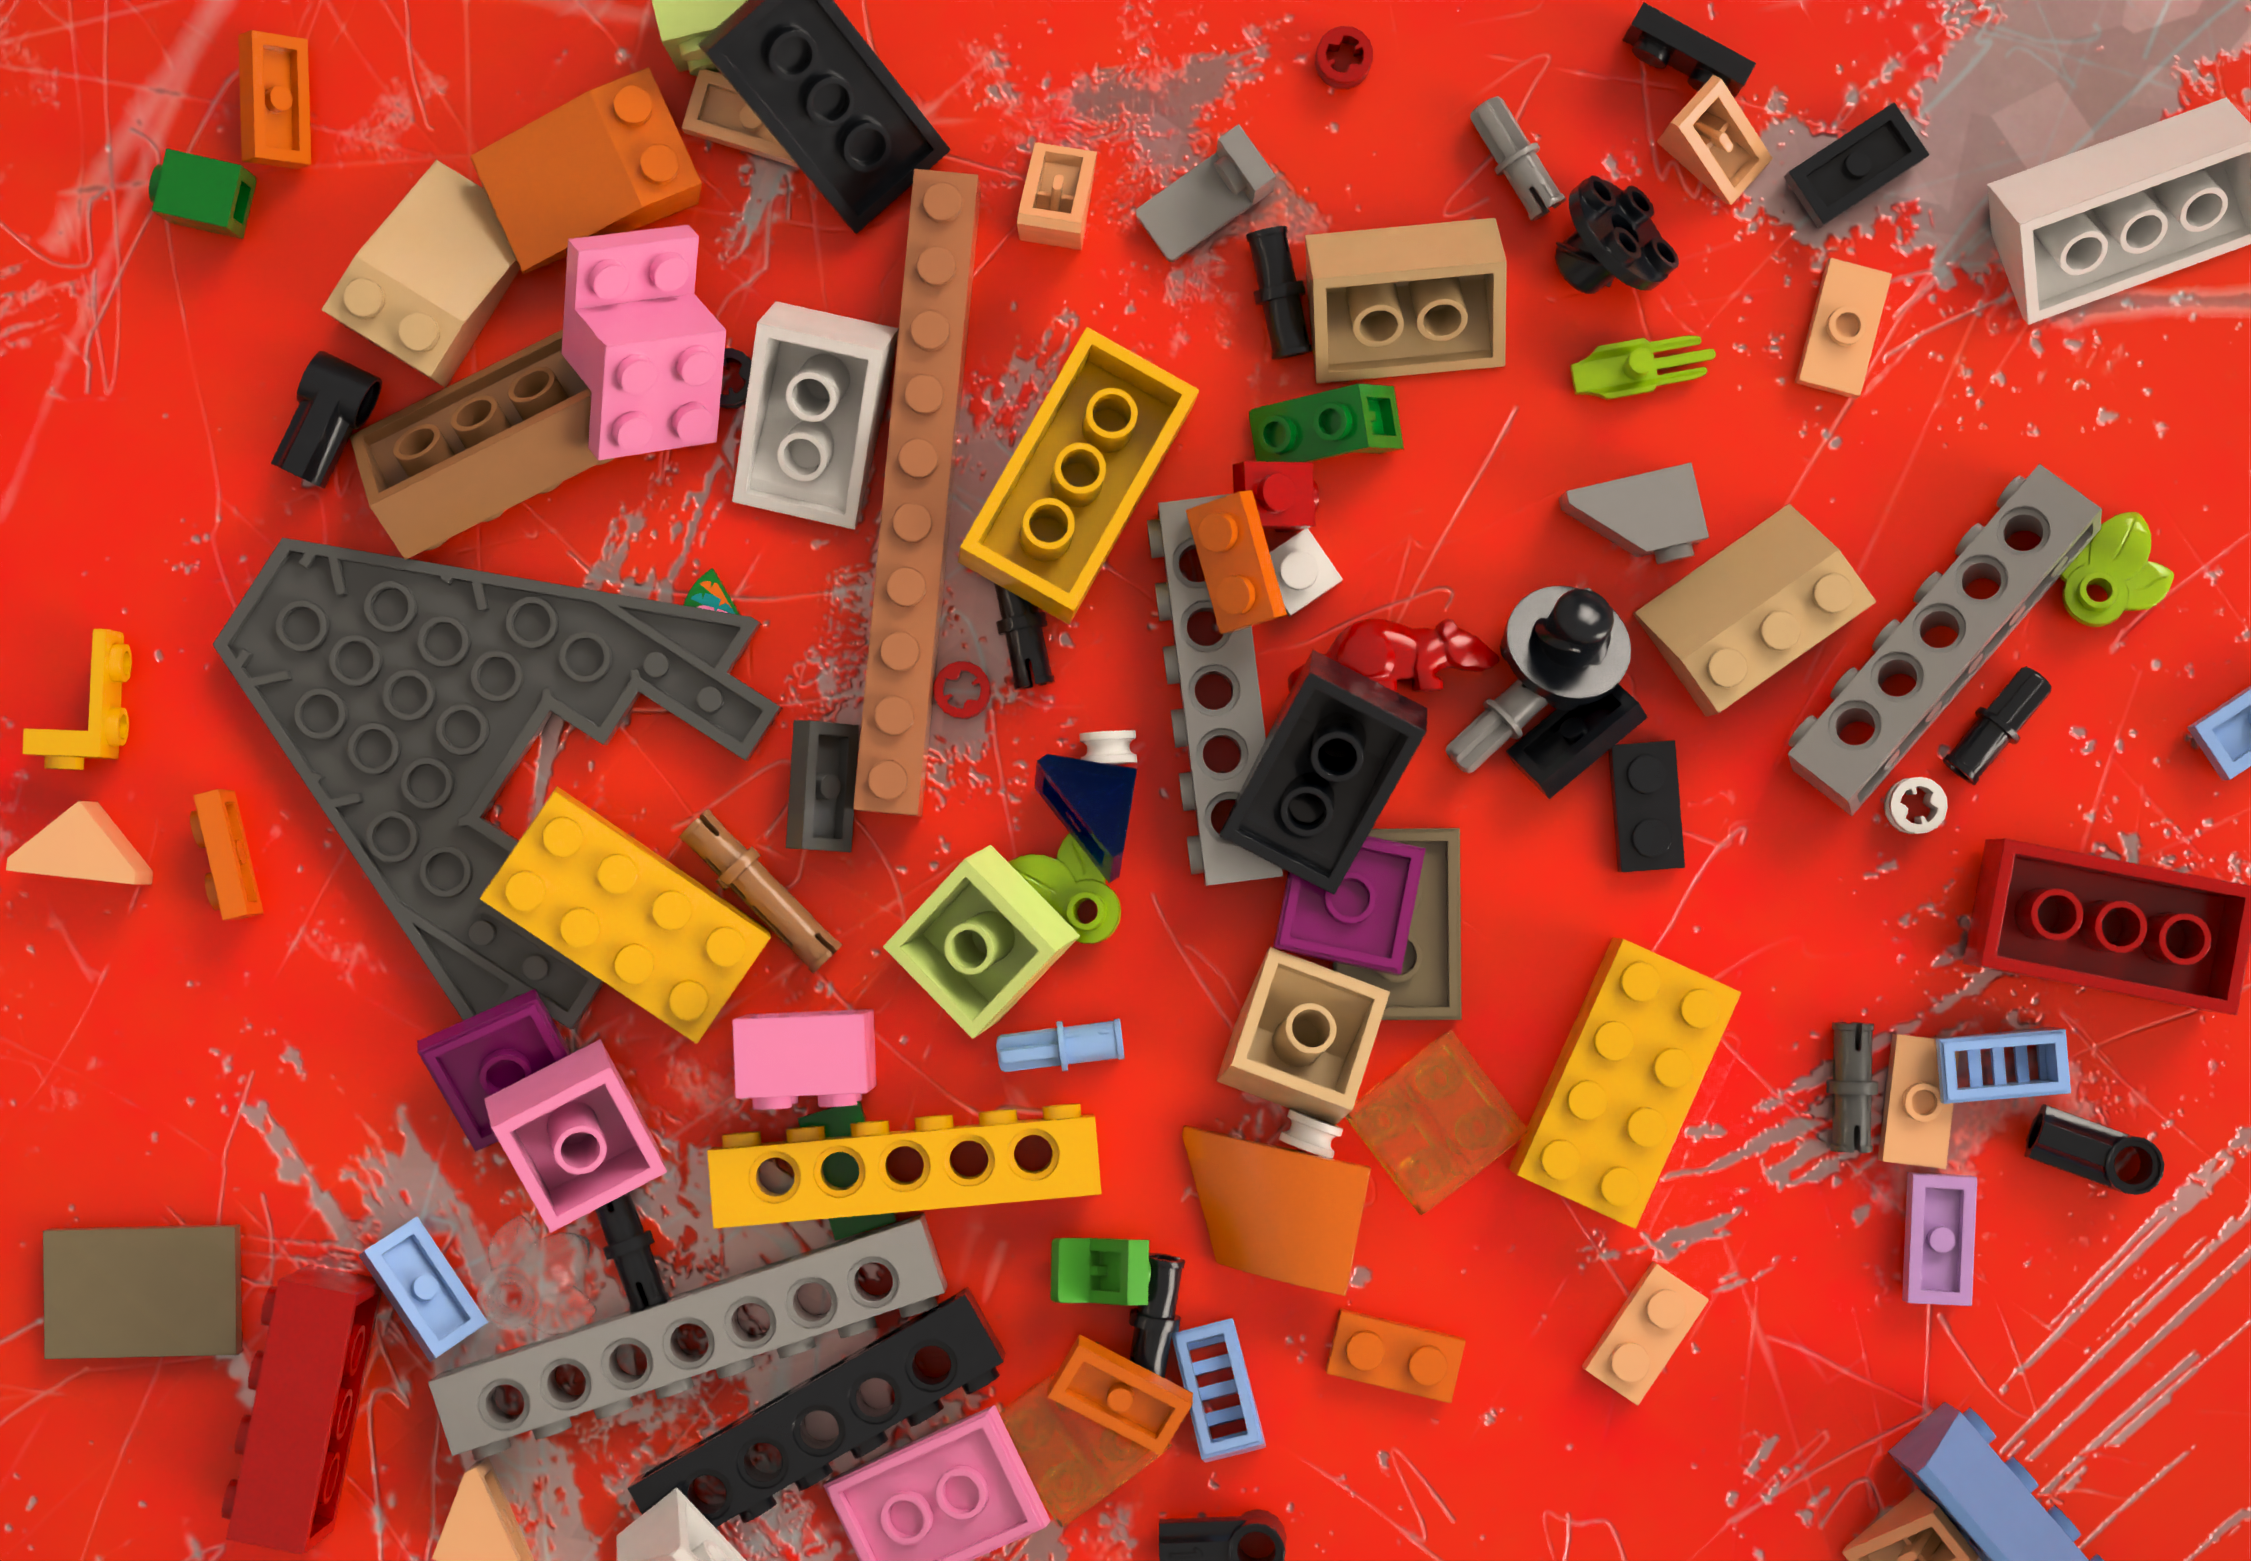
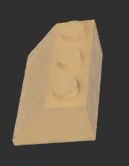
[1305,218,1507,384]
[1633,503,1877,717]

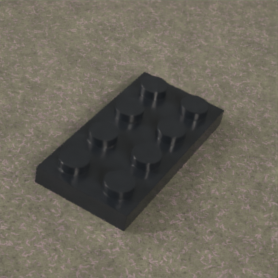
[698,0,951,234]

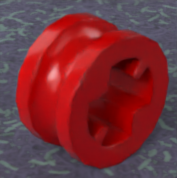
[1315,26,1373,89]
[933,661,992,719]

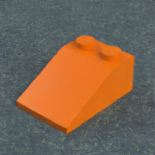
[470,67,702,274]

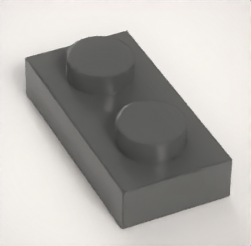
[786,720,859,852]

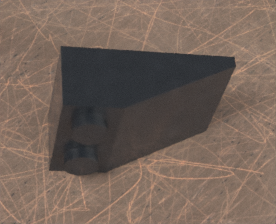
[1219,650,1428,894]

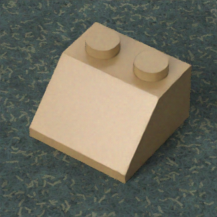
[1216,947,1390,1125]

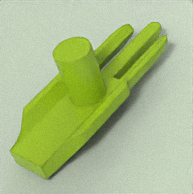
[1570,335,1716,400]

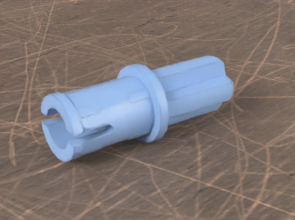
[996,1018,1125,1072]

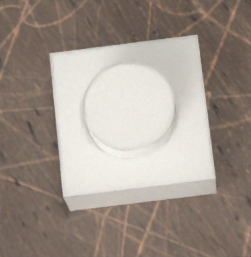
[1270,528,1343,617]

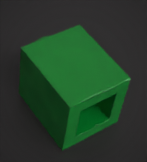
[149,149,257,239]

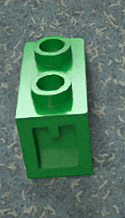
[1249,384,1404,462]

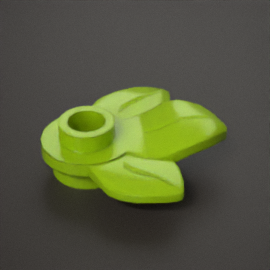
[2060,512,2174,627]
[1008,833,1121,944]

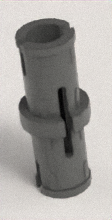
[1826,1022,1878,1153]

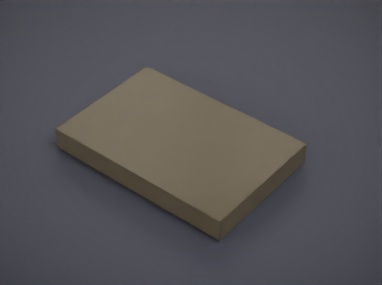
[1332,828,1462,1020]
[43,1224,242,1359]

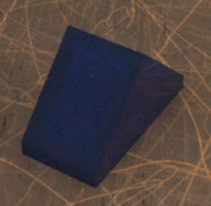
[1034,754,1137,883]

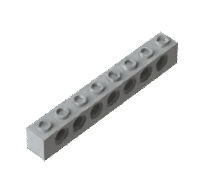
[428,1213,948,1460]

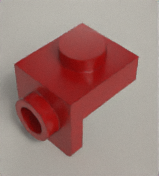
[1232,461,1319,532]

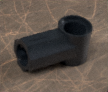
[271,351,382,489]
[2024,1104,2165,1195]
[1159,1509,1287,1561]

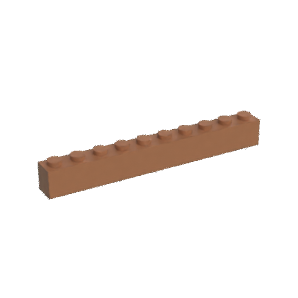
[853,169,981,817]

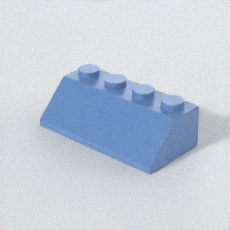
[1888,1402,2104,1561]

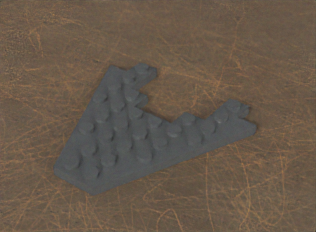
[213,537,783,1030]

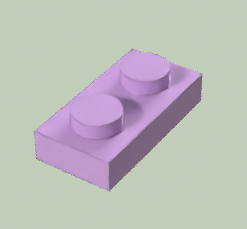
[1902,1172,1977,1306]

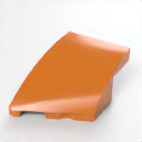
[1182,1125,1371,1296]

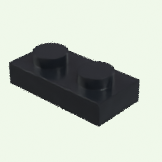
[1623,2,1756,98]
[1784,102,1929,229]
[1506,684,1648,799]
[1608,740,1685,872]

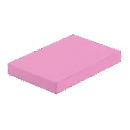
[823,1405,1051,1561]

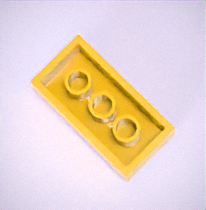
[958,327,1199,625]
[480,786,771,1044]
[1509,937,1742,1229]

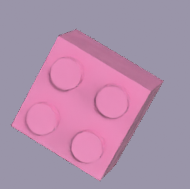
[733,1009,877,1110]
[484,1039,667,1233]

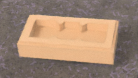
[1795,258,1892,399]
[1878,1033,1960,1169]

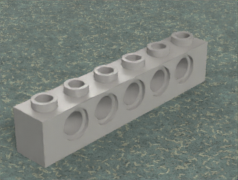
[1788,464,2102,816]
[1147,493,1283,886]

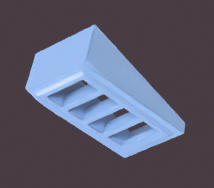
[1935,1027,2071,1104]
[1172,1318,1267,1462]

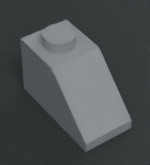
[1559,462,1709,565]

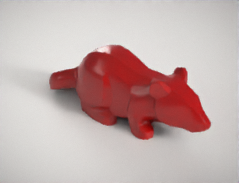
[1288,618,1500,692]

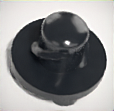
[1555,176,1679,294]
[1500,586,1631,711]

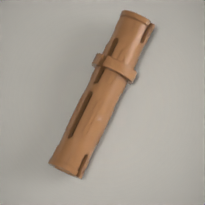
[679,809,842,974]

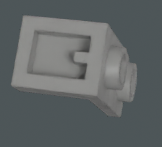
[1136,124,1276,262]

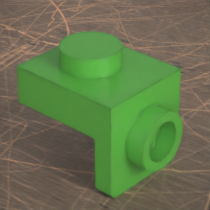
[1050,1238,1151,1306]

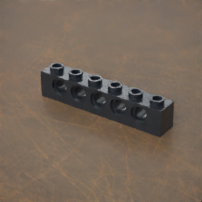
[627,1287,1006,1531]

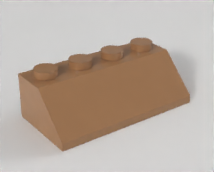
[350,329,614,560]

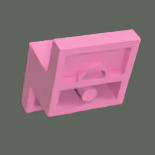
[562,225,726,460]

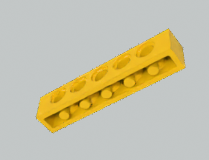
[707,1103,1102,1229]

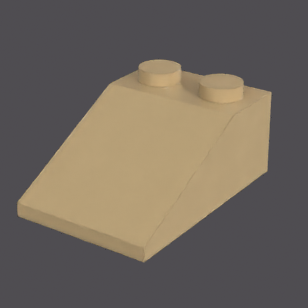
[321,160,520,388]

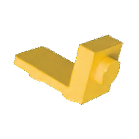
[23,629,132,770]

